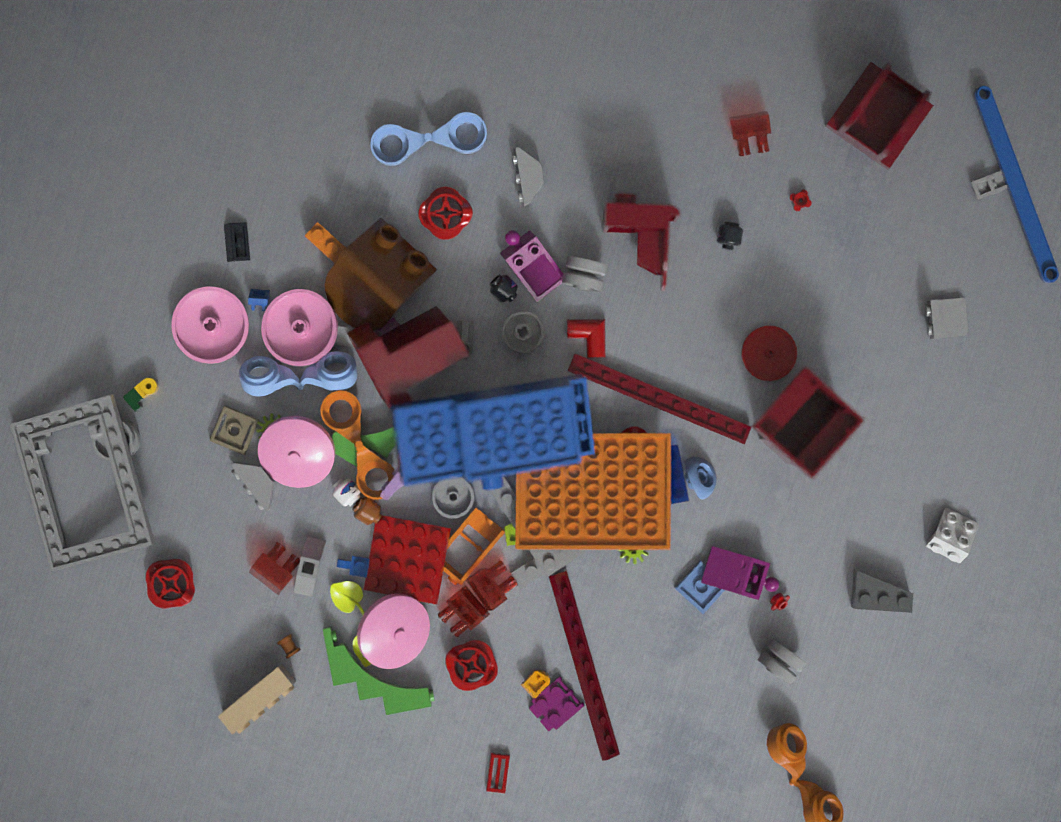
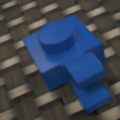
[337,555,370,578]

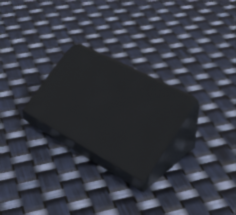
[224,222,250,262]

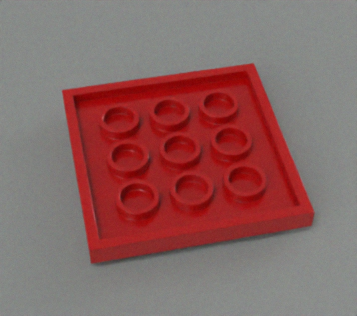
[363,515,451,604]

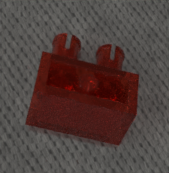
[729,111,772,156]
[249,542,300,596]
[466,560,518,611]
[438,585,490,638]

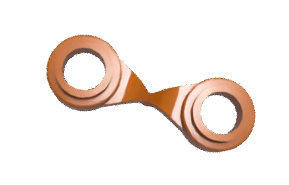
[321,390,395,500]
[767,723,844,822]

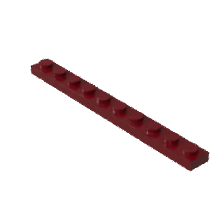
[568,354,752,445]
[549,571,620,761]

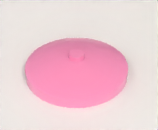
[171,287,249,364]
[261,289,338,366]
[258,416,335,488]
[357,594,430,669]

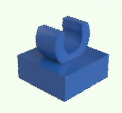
[248,289,270,311]

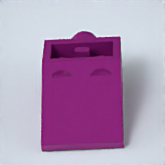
[500,230,563,302]
[701,546,779,600]

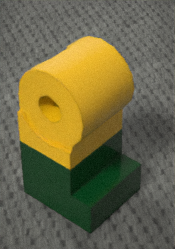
[123,378,159,412]

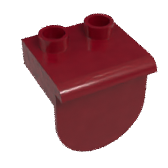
[603,193,681,291]

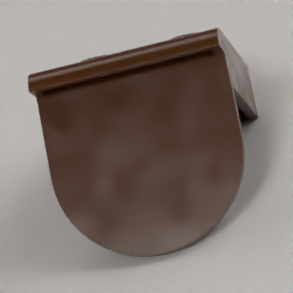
[325,218,437,331]

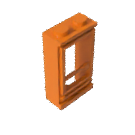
[443,507,505,585]

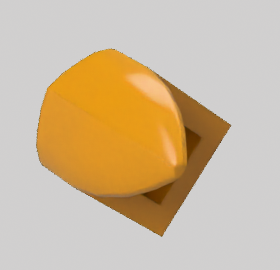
[520,669,550,698]

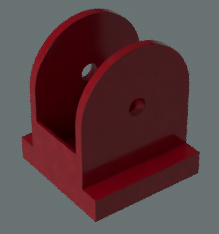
[825,62,934,170]

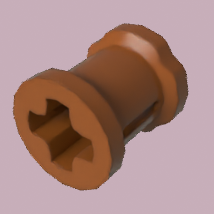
[277,634,301,659]

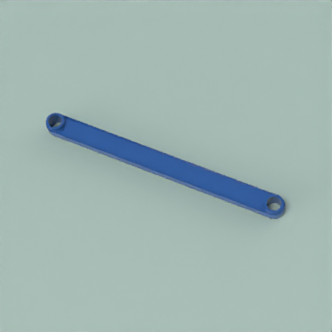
[973,86,1059,283]

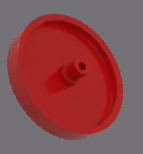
[741,326,797,381]

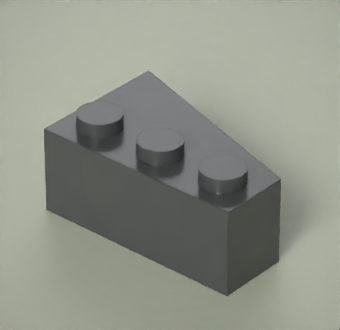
[851,569,913,613]

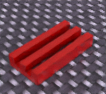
[486,752,510,794]

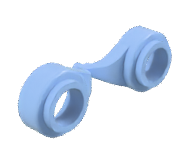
[370,112,487,166]
[239,351,358,396]

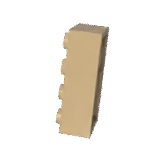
[218,664,296,734]

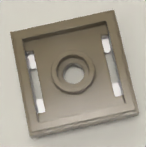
[209,405,260,455]

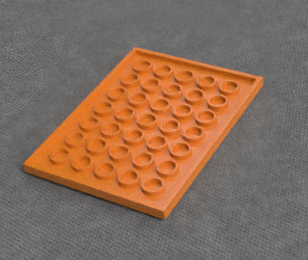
[515,433,671,550]

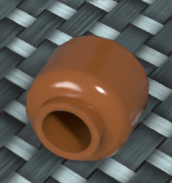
[352,497,382,525]

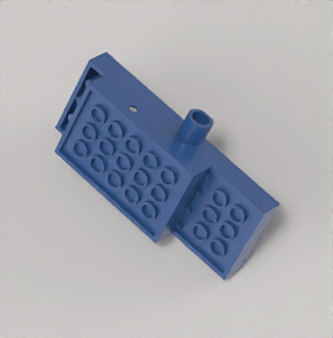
[390,374,595,490]

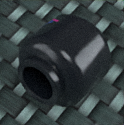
[717,222,743,251]
[489,274,518,303]

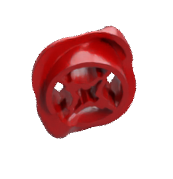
[418,187,473,240]
[145,559,195,609]
[445,640,498,691]

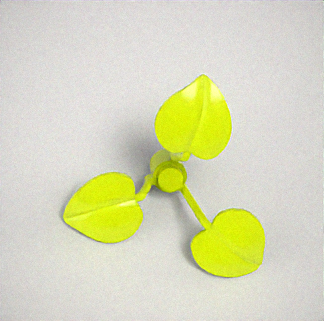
[330,581,421,667]

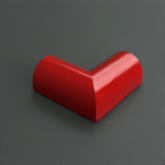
[567,319,606,358]

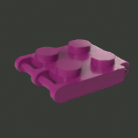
[529,676,585,732]

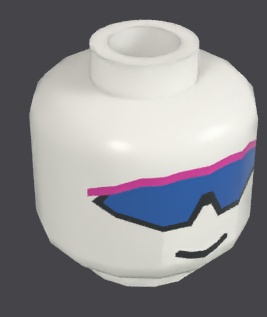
[333,478,361,507]

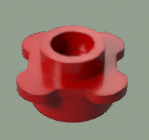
[790,189,812,211]
[770,593,790,611]

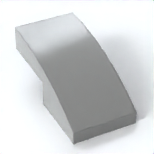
[971,171,1007,200]

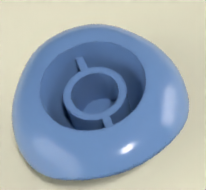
[685,457,717,499]

